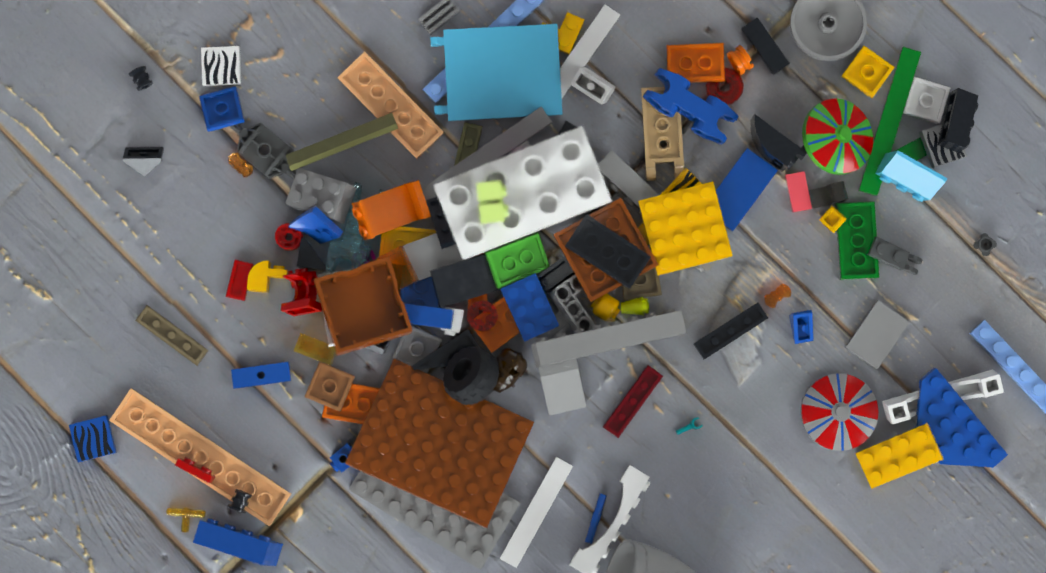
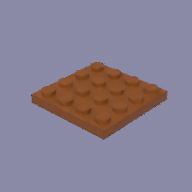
[553,198,658,303]

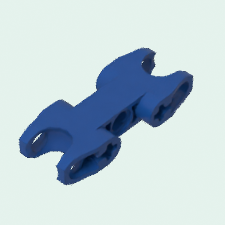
[643,68,739,145]

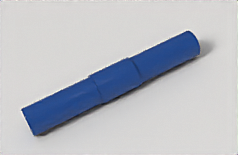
[585,493,607,544]

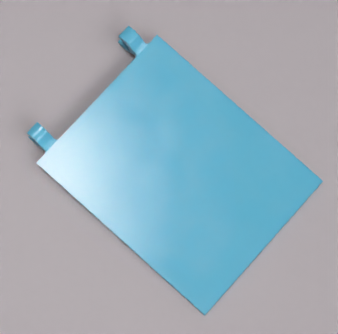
[430,24,563,121]

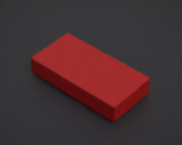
[225,260,254,301]

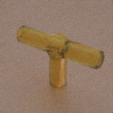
[166,507,206,533]

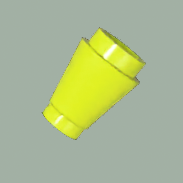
[621,297,649,316]

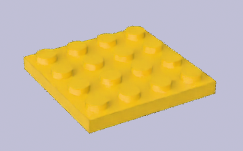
[638,181,733,276]

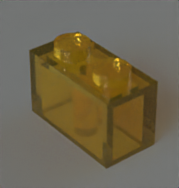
[294,333,336,366]

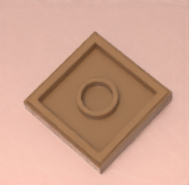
[305,361,355,412]

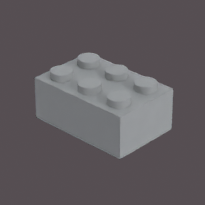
[285,168,357,224]

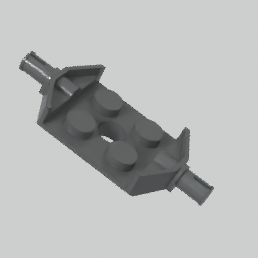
[231,123,297,179]

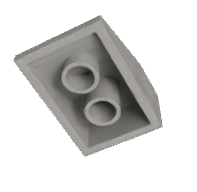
[538,359,587,415]

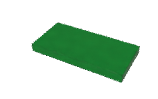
[836,201,879,280]

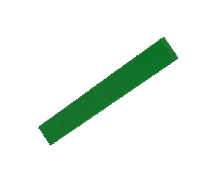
[858,47,921,196]

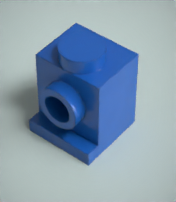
[330,443,352,473]

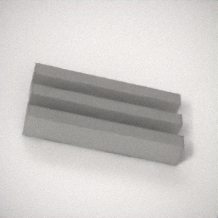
[418,0,460,35]

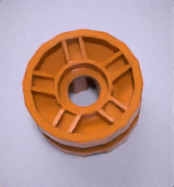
[727,45,754,76]

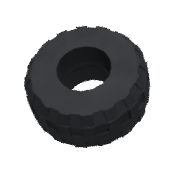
[443,346,499,405]

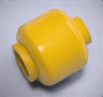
[591,293,620,321]

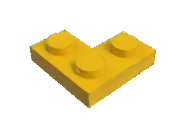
[541,12,585,55]

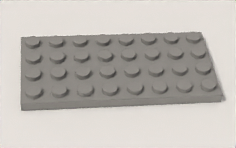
[348,471,520,570]

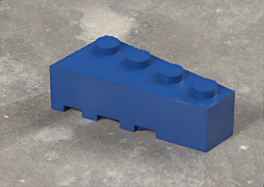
[193,518,283,566]

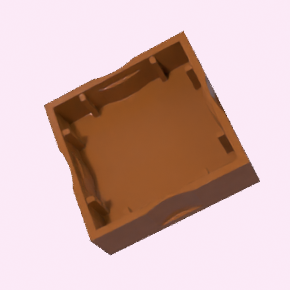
[314,257,413,356]

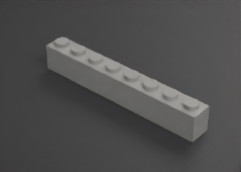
[598,150,718,273]
[531,308,687,368]

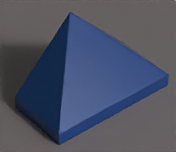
[789,310,814,344]

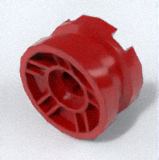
[275,223,303,251]

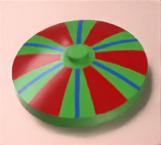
[802,98,873,175]

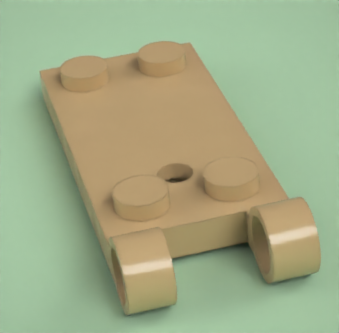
[641,87,684,181]

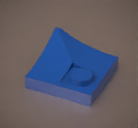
[288,206,344,244]

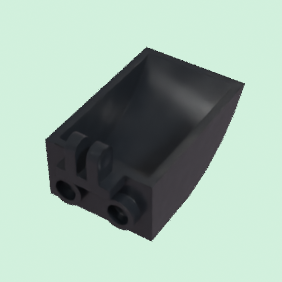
[750,114,807,172]

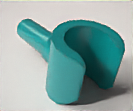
[676,417,703,435]

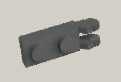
[867,237,923,275]

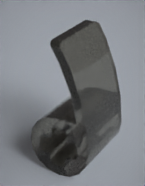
[808,181,849,208]

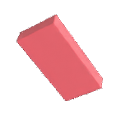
[785,171,812,213]

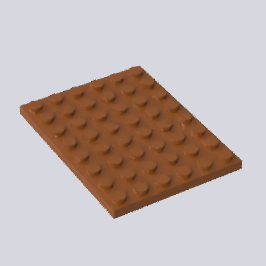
[345,359,534,528]

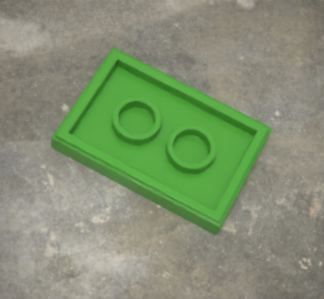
[485,232,550,289]

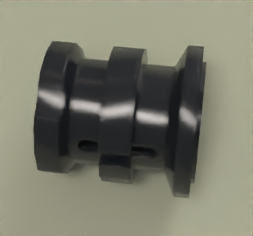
[129,66,153,91]
[228,489,252,514]

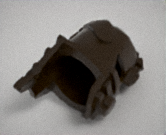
[492,348,527,393]

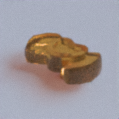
[228,153,253,177]
[764,283,792,308]

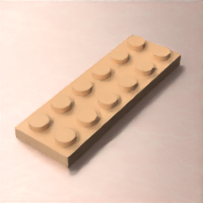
[337,51,444,159]

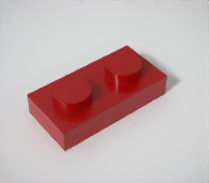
[175,457,215,483]

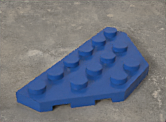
[915,367,1008,467]

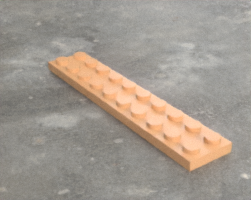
[109,388,292,527]

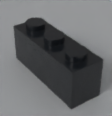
[937,88,979,153]

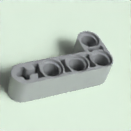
[550,275,596,332]

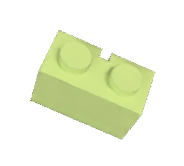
[476,181,509,224]

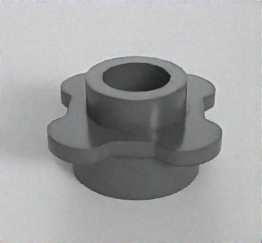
[973,233,997,256]

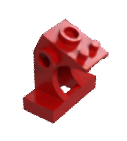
[281,268,322,316]

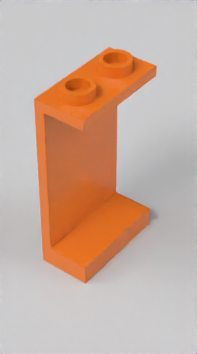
[352,180,431,240]

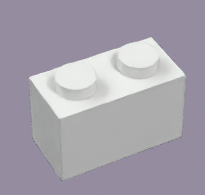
[570,67,616,105]

